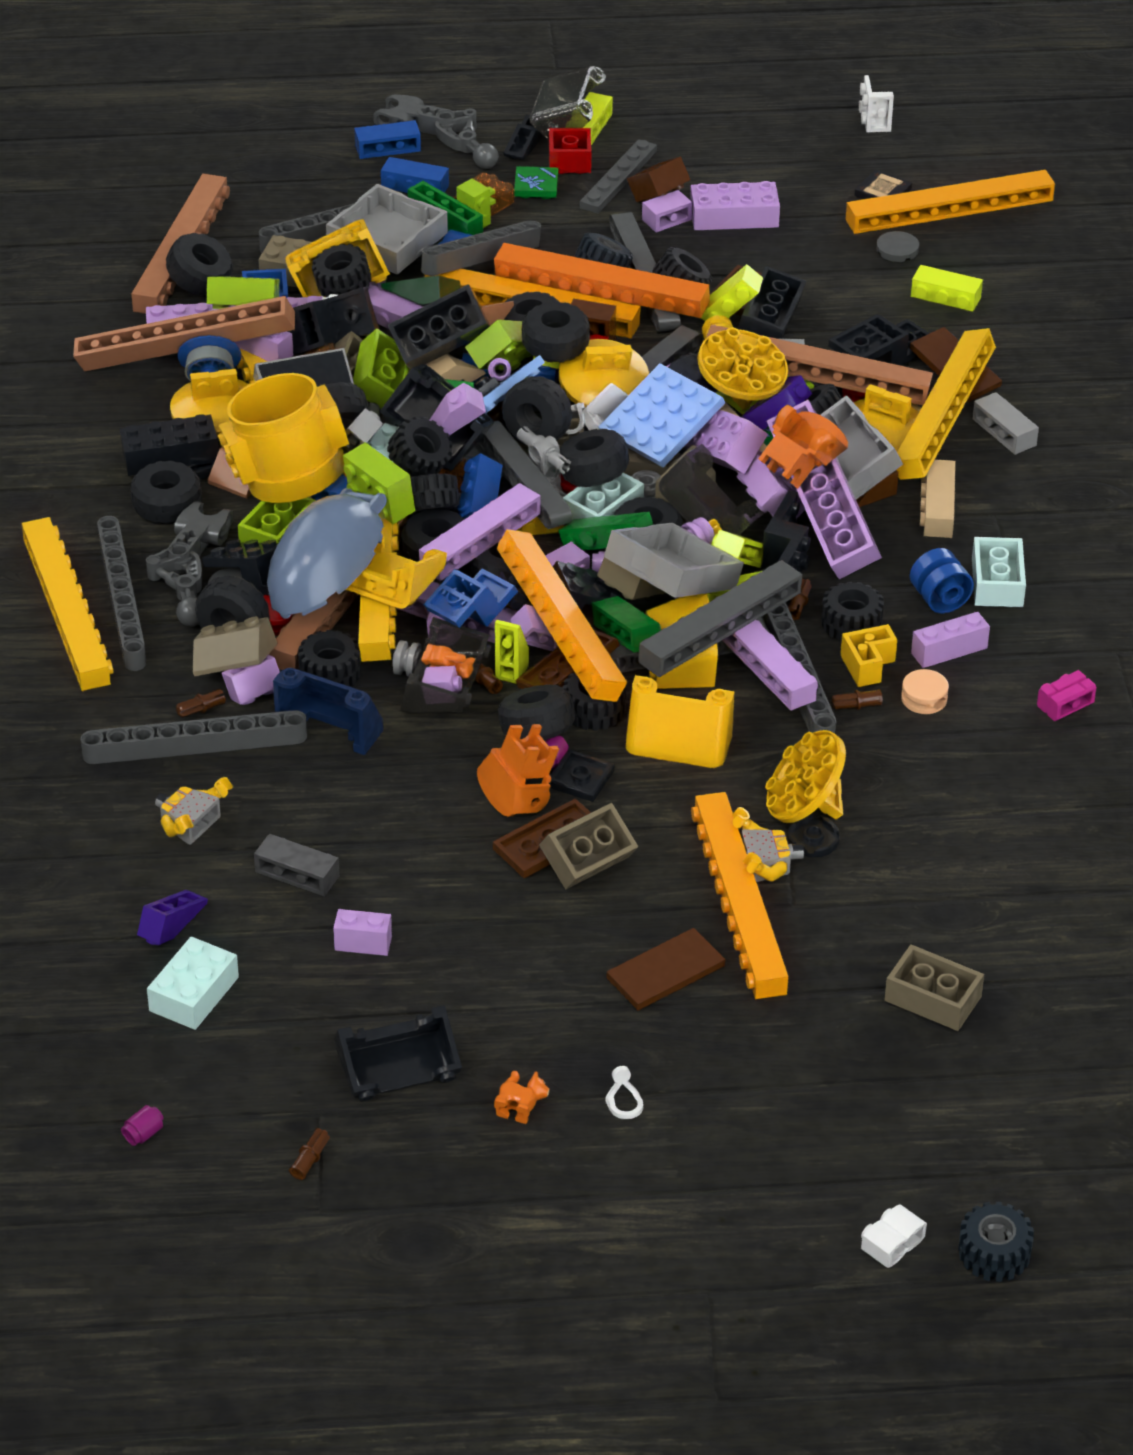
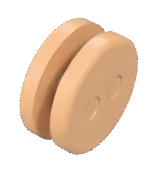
[901,669,949,714]

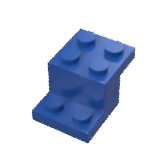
[423,568,518,628]

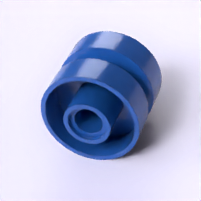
[910,548,974,613]

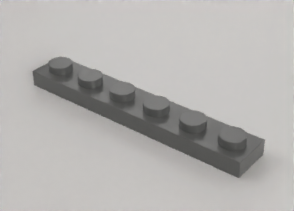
[580,139,657,214]

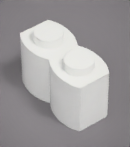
[861,1204,927,1268]

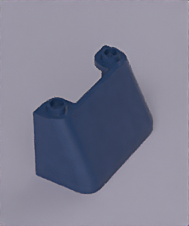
[273,668,384,755]

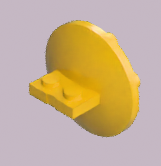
[697,327,788,410]
[558,339,649,408]
[170,369,249,438]
[854,384,921,452]
[765,730,846,823]

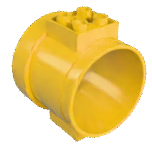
[218,373,349,503]

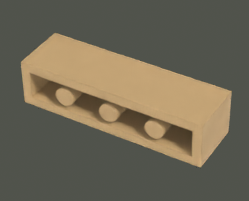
[920,460,955,538]

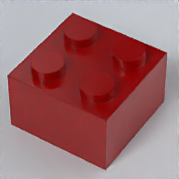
[549,128,592,174]

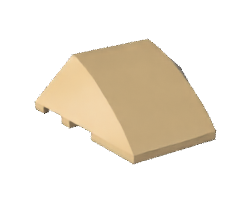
[408,354,486,382]

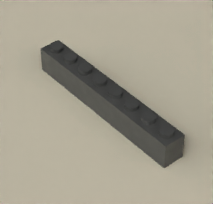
[638,560,803,677]

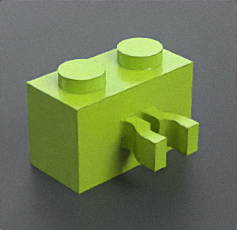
[456,178,496,228]

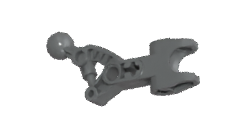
[373,94,499,170]
[146,501,233,627]

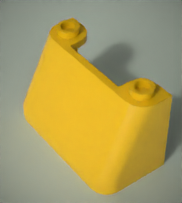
[285,219,390,297]
[346,533,447,609]
[645,593,718,689]
[626,675,734,768]

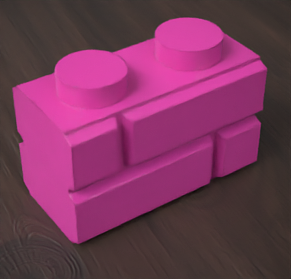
[1037,670,1097,721]

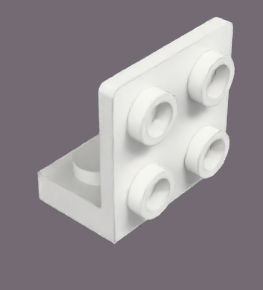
[859,75,894,132]
[583,383,628,431]

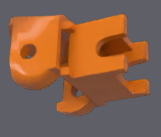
[758,404,848,489]
[477,724,559,817]

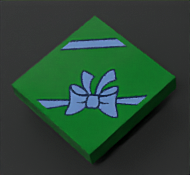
[514,166,558,199]

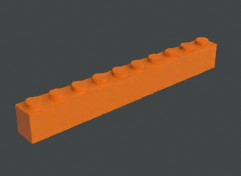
[494,243,710,318]

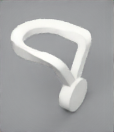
[566,403,585,434]
[605,1066,643,1119]

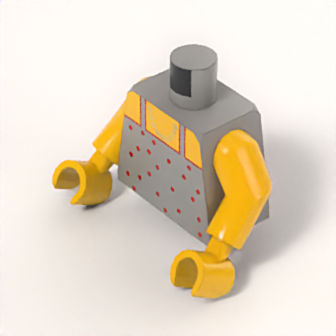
[155,777,233,845]
[732,807,804,882]

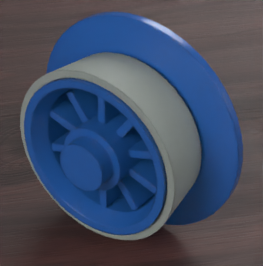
[178,335,241,381]

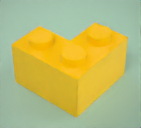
[841,624,897,687]

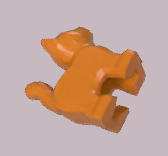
[421,644,475,679]
[494,1071,550,1124]

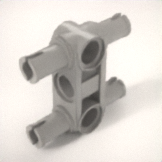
[517,426,571,498]

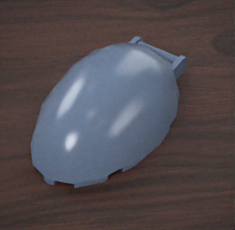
[267,488,387,619]

